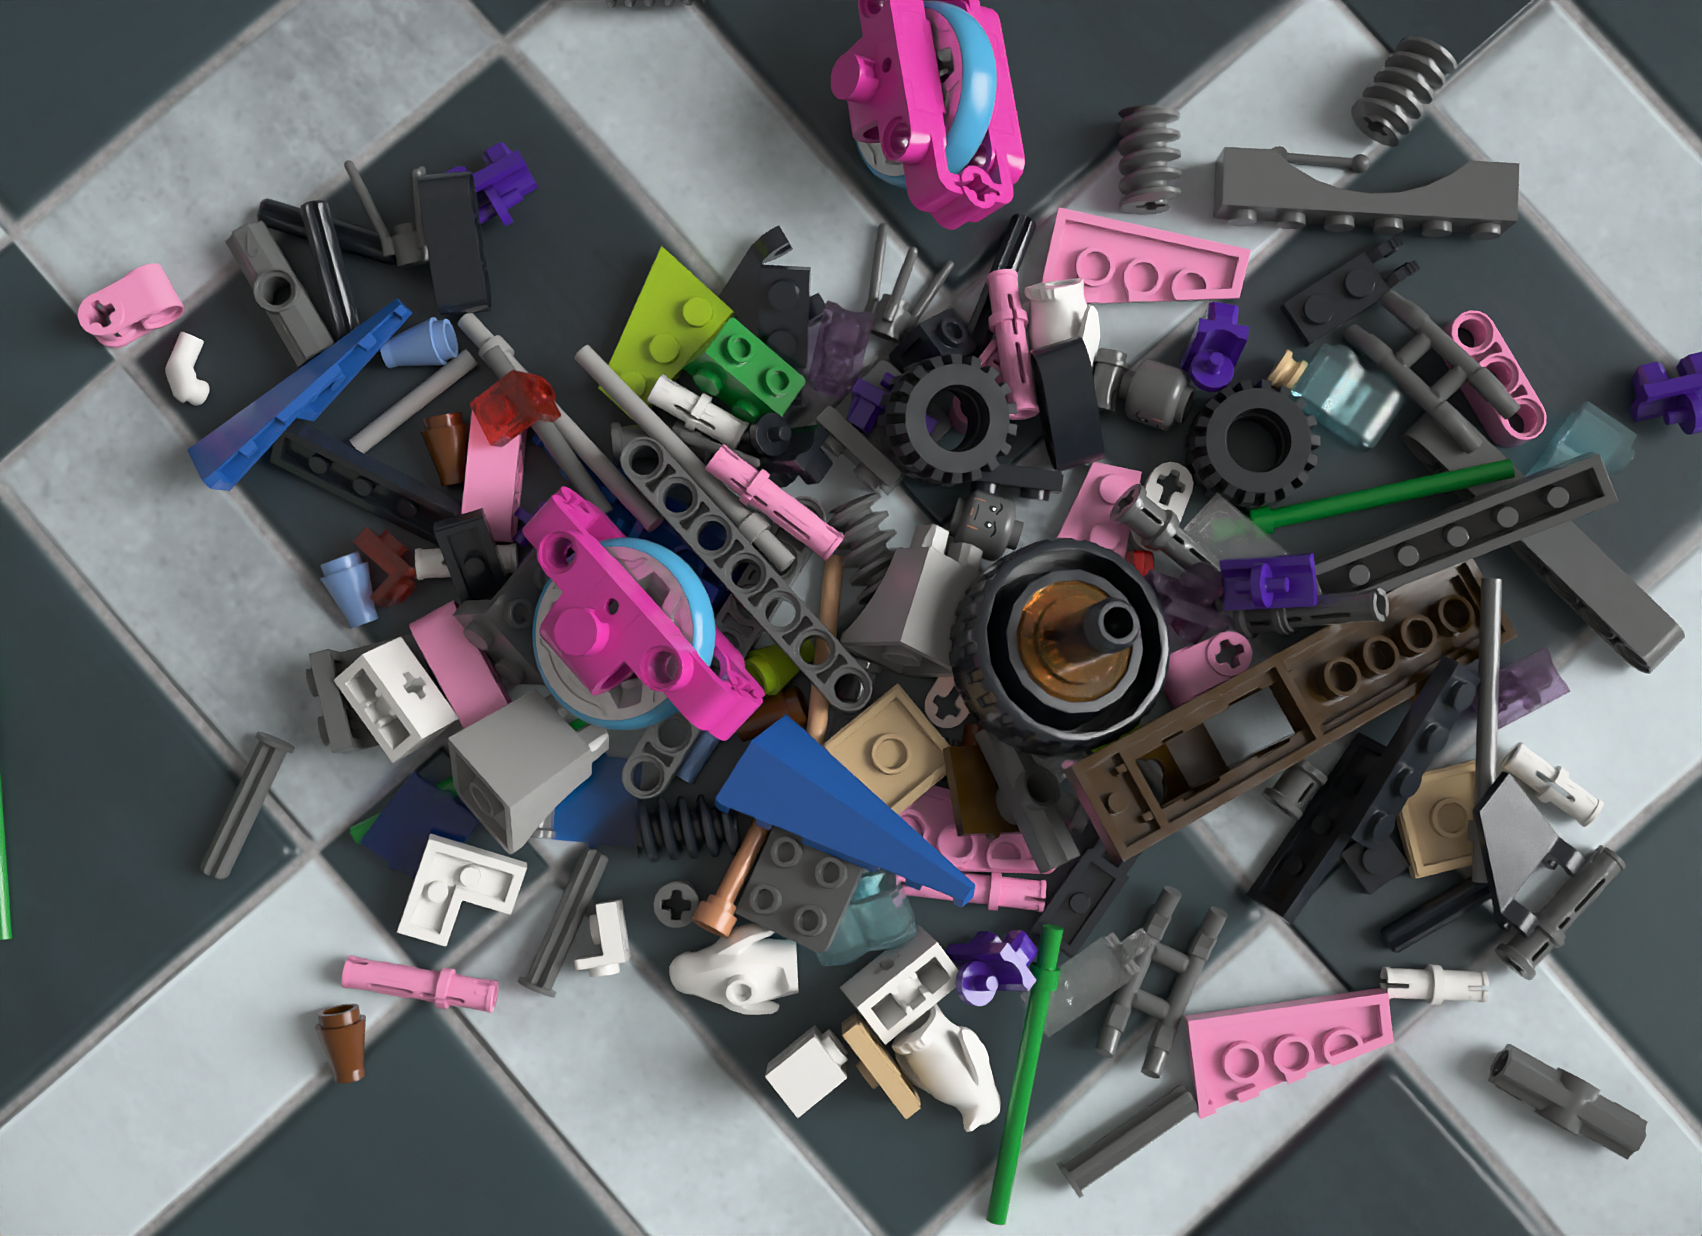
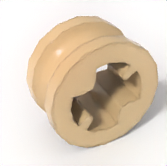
[1265,349,1308,389]

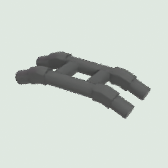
[1344,290,1521,454]
[1094,885,1228,1079]

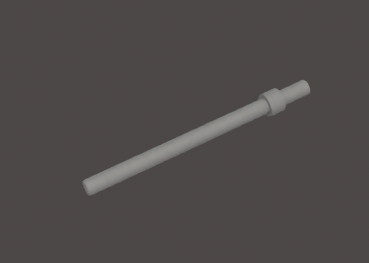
[458,313,663,532]
[574,345,795,572]

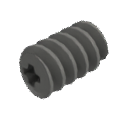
[1351,36,1457,147]
[1118,105,1182,215]
[827,493,903,605]

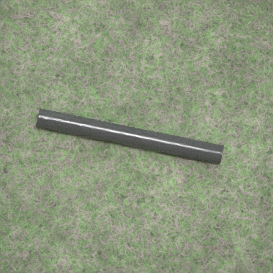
[482,345,613,515]

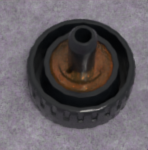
[949,538,1170,756]

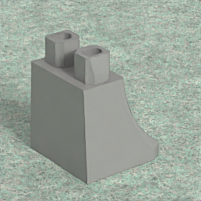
[840,524,983,677]
[448,689,609,854]

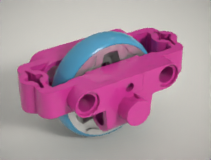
[831,0,1025,230]
[522,487,765,741]

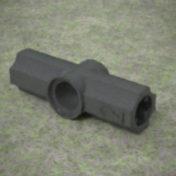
[225,220,335,369]
[974,729,1080,874]
[1488,1044,1648,1160]

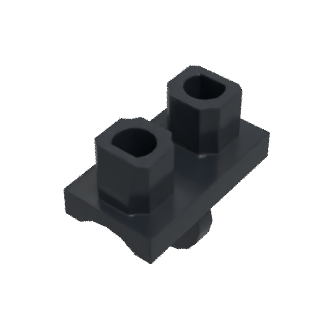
[749,413,833,488]

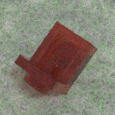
[469,370,561,447]
[353,527,417,608]

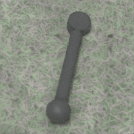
[1272,146,1370,173]

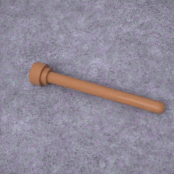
[691,725,807,938]

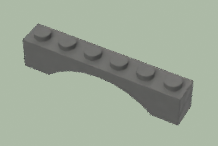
[1213,147,1519,240]

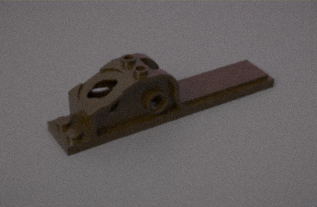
[1063,558,1518,865]

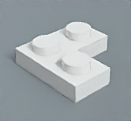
[397,833,527,946]

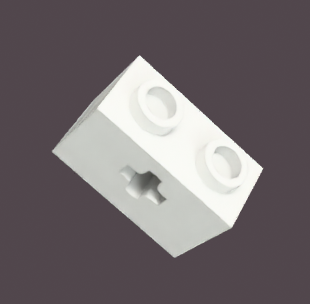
[334,636,459,763]
[840,924,958,1045]
[765,1025,848,1118]

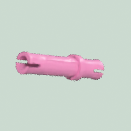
[986,269,1039,420]
[704,444,845,562]
[893,872,1046,913]
[341,955,499,1013]

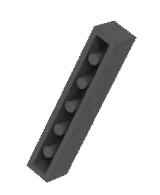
[1314,452,1619,595]

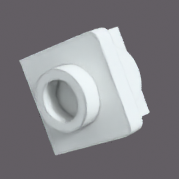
[574,899,631,977]

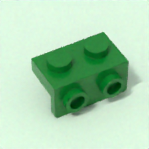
[683,318,806,427]

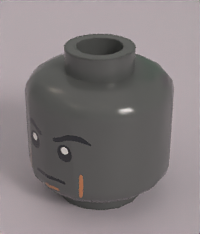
[1118,359,1196,431]
[948,490,1024,562]

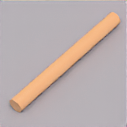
[806,555,844,746]

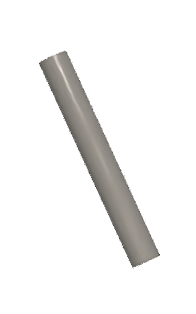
[350,349,478,453]

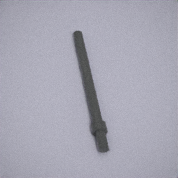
[1468,578,1502,883]

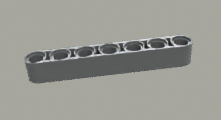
[1401,411,1685,674]
[620,436,872,714]
[622,496,826,799]

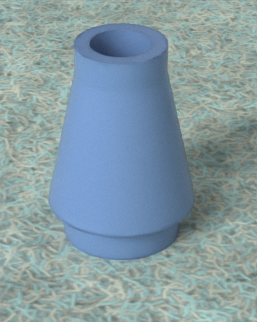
[380,317,458,368]
[320,552,379,629]

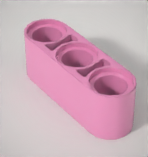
[1442,310,1547,448]
[461,397,528,543]
[409,600,513,729]

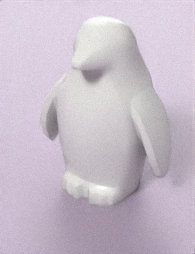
[1022,278,1100,366]
[669,923,798,1015]
[892,1004,1001,1132]

